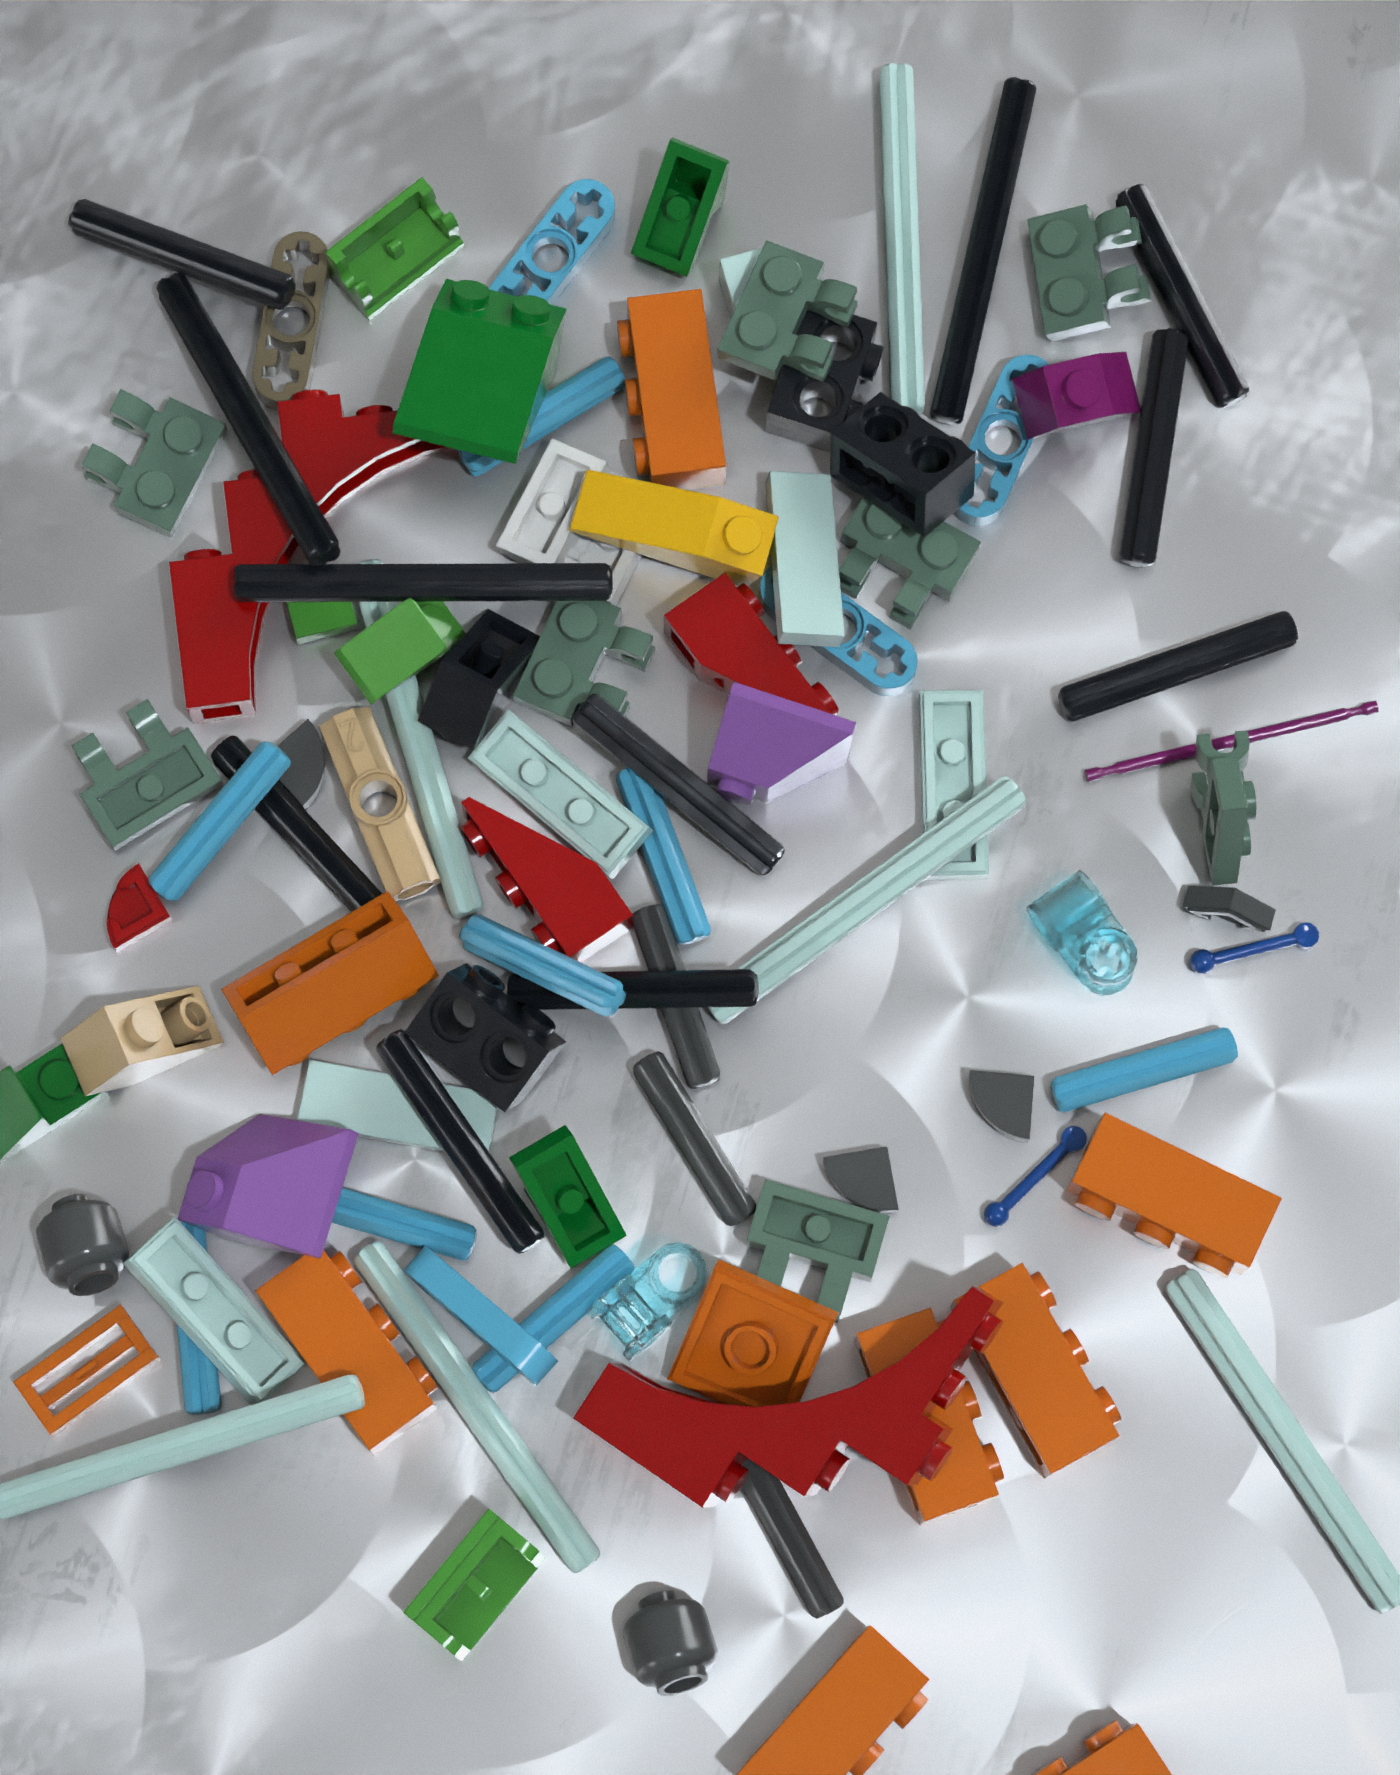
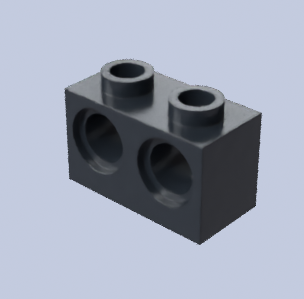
[765,310,884,453]
[830,392,976,537]
[404,963,566,1112]

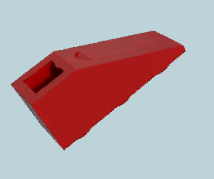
[663,572,839,715]
[459,797,633,963]

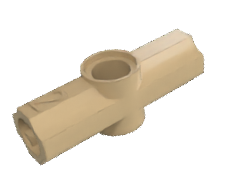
[319,706,441,901]

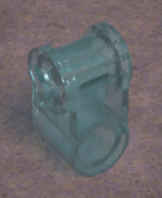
[1026,870,1138,997]
[586,1242,708,1362]

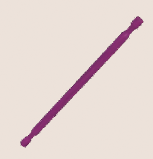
[1084,700,1379,782]

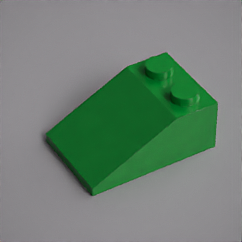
[392,279,567,464]

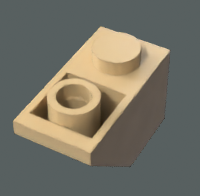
[60,986,224,1096]

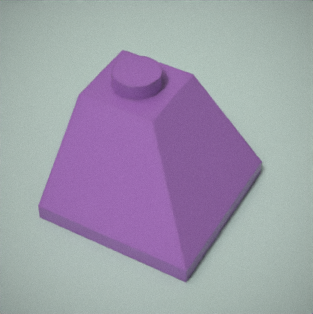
[707,682,856,805]
[177,1114,359,1259]

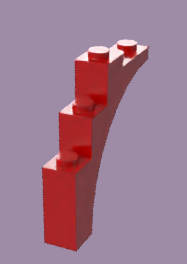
[169,389,453,724]
[573,1286,1003,1508]

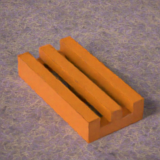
[13,1304,161,1437]

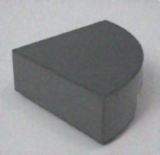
[278,719,325,810]
[1183,886,1276,932]
[968,1070,1034,1143]
[823,1146,899,1213]

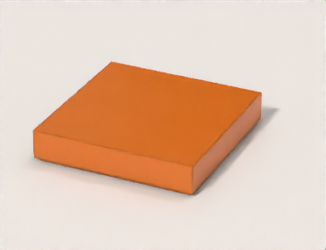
[667,1259,839,1407]

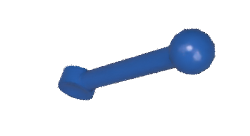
[1190,922,1319,974]
[984,1126,1087,1227]

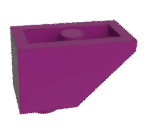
[1012,352,1141,440]

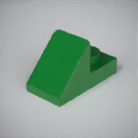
[630,137,730,277]
[0,1043,109,1164]
[509,1125,627,1268]

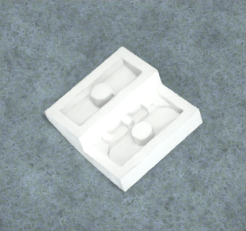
[496,438,642,606]

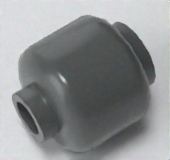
[36,1194,129,1296]
[623,1590,718,1696]

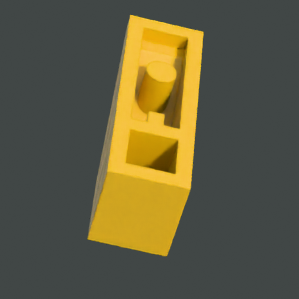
[568,469,779,586]

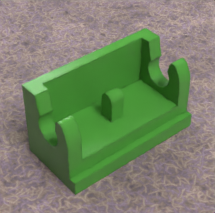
[325,177,464,321]
[403,1509,546,1661]

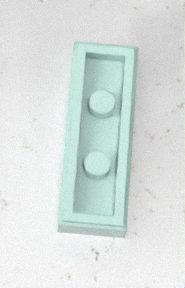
[765,471,845,647]
[919,690,989,880]
[468,709,654,879]
[297,1060,498,1153]
[123,1217,305,1405]

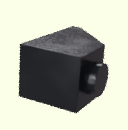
[418,609,540,750]

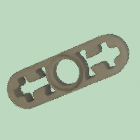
[252,231,330,411]

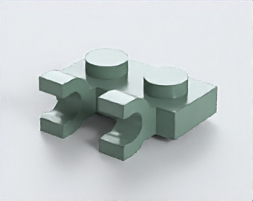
[1027,204,1151,342]
[717,240,858,382]
[81,389,227,538]
[839,498,981,630]
[513,601,656,726]
[72,699,223,851]
[1190,730,1256,885]
[746,1179,890,1323]

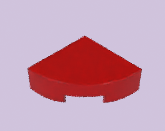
[107,863,172,953]

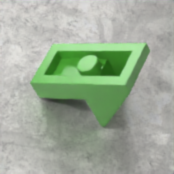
[334,598,466,705]

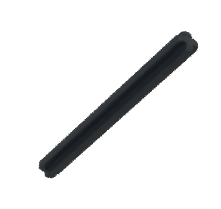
[930,77,1037,425]
[156,273,341,567]
[234,563,613,602]

